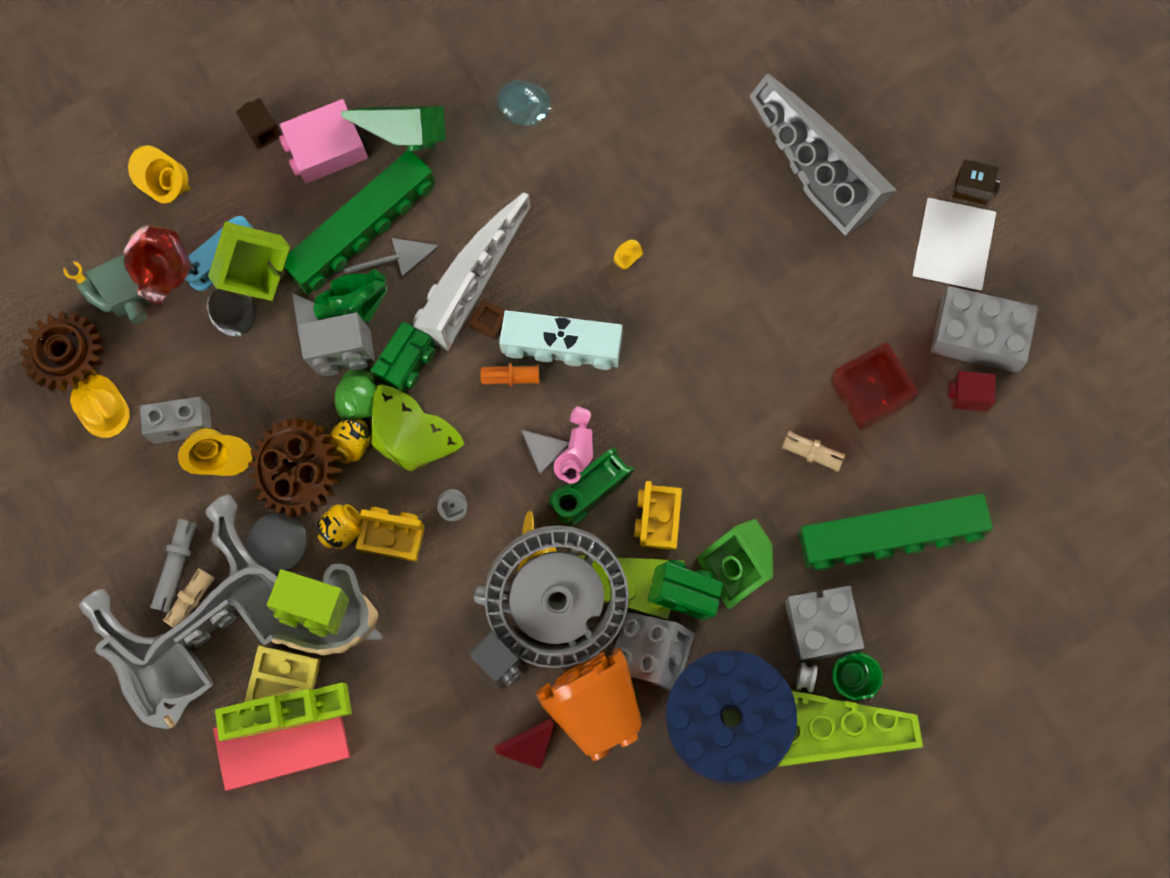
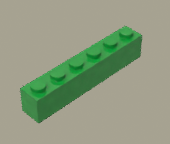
[283,150,436,295]
[798,493,993,571]

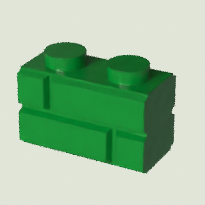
[370,321,436,393]
[648,560,723,621]

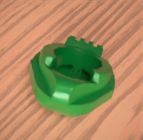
[313,269,387,324]

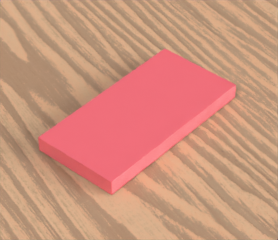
[213,717,351,791]

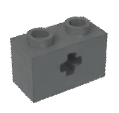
[469,632,523,689]

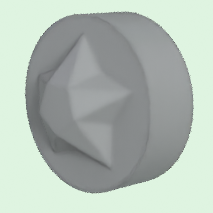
[437,489,468,521]

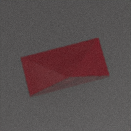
[493,718,555,769]

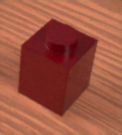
[947,371,996,412]

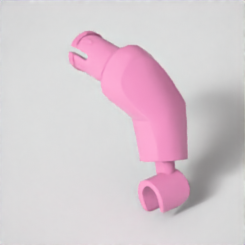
[554,406,593,484]

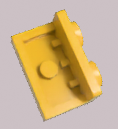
[634,481,682,550]
[356,507,425,562]

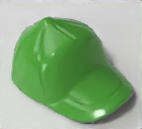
[335,369,377,420]

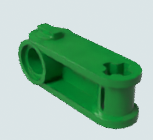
[548,447,635,526]

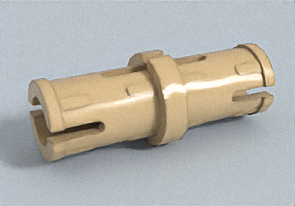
[782,431,846,472]
[163,568,215,628]

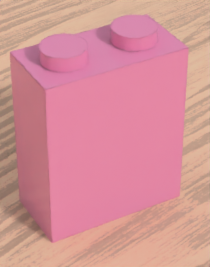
[279,99,368,184]

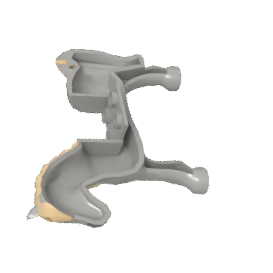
[79,495,383,729]

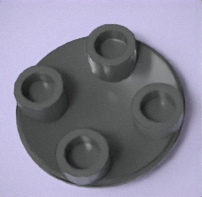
[246,513,308,573]

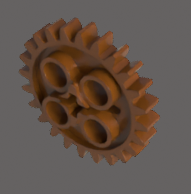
[248,418,342,517]

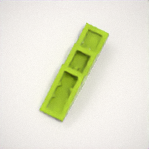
[215,682,352,741]

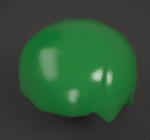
[832,652,883,700]

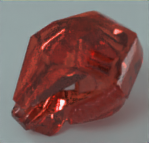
[123,225,191,305]

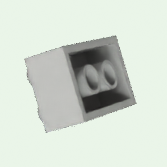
[930,286,1038,373]

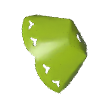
[371,385,464,471]

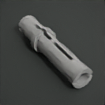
[150,519,197,613]

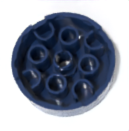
[666,650,797,785]

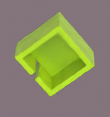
[208,221,290,301]
[266,569,350,637]

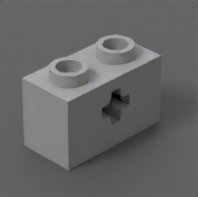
[140,397,211,444]

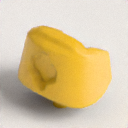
[613,239,643,269]

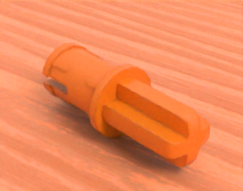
[480,363,540,387]

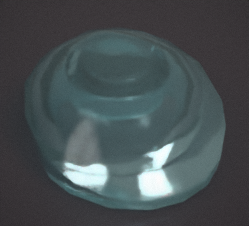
[497,80,551,125]

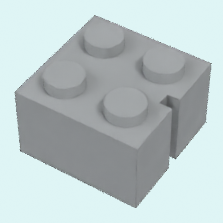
[298,312,376,376]
[785,586,864,664]

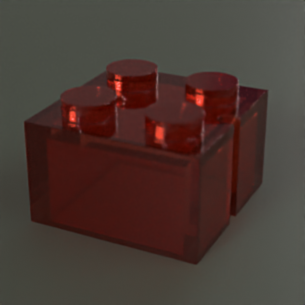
[830,342,919,431]

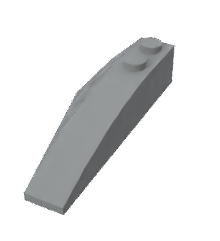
[750,74,897,236]

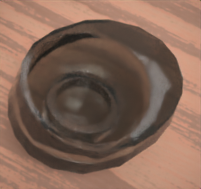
[206,289,256,337]

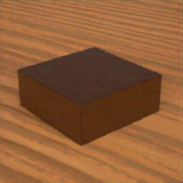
[469,299,505,340]

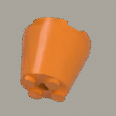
[535,648,642,761]

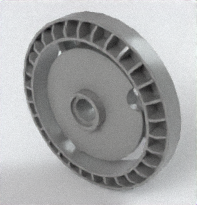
[484,525,629,668]

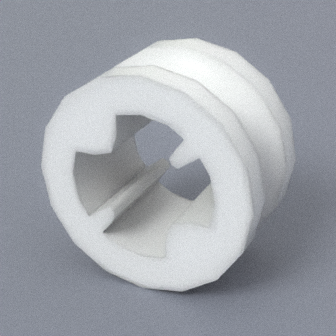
[796,662,818,693]

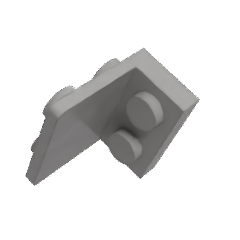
[612,612,695,691]

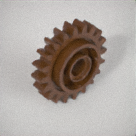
[20,311,105,393]

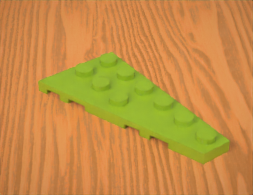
[723,690,923,767]

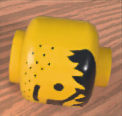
[328,418,371,463]
[317,504,363,549]

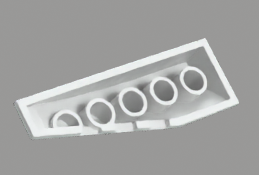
[413,192,531,351]

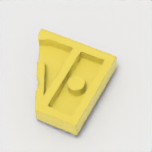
[244,645,321,702]

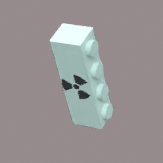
[499,310,623,370]

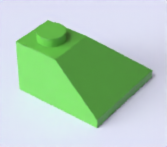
[696,518,773,609]

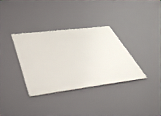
[912,198,996,291]

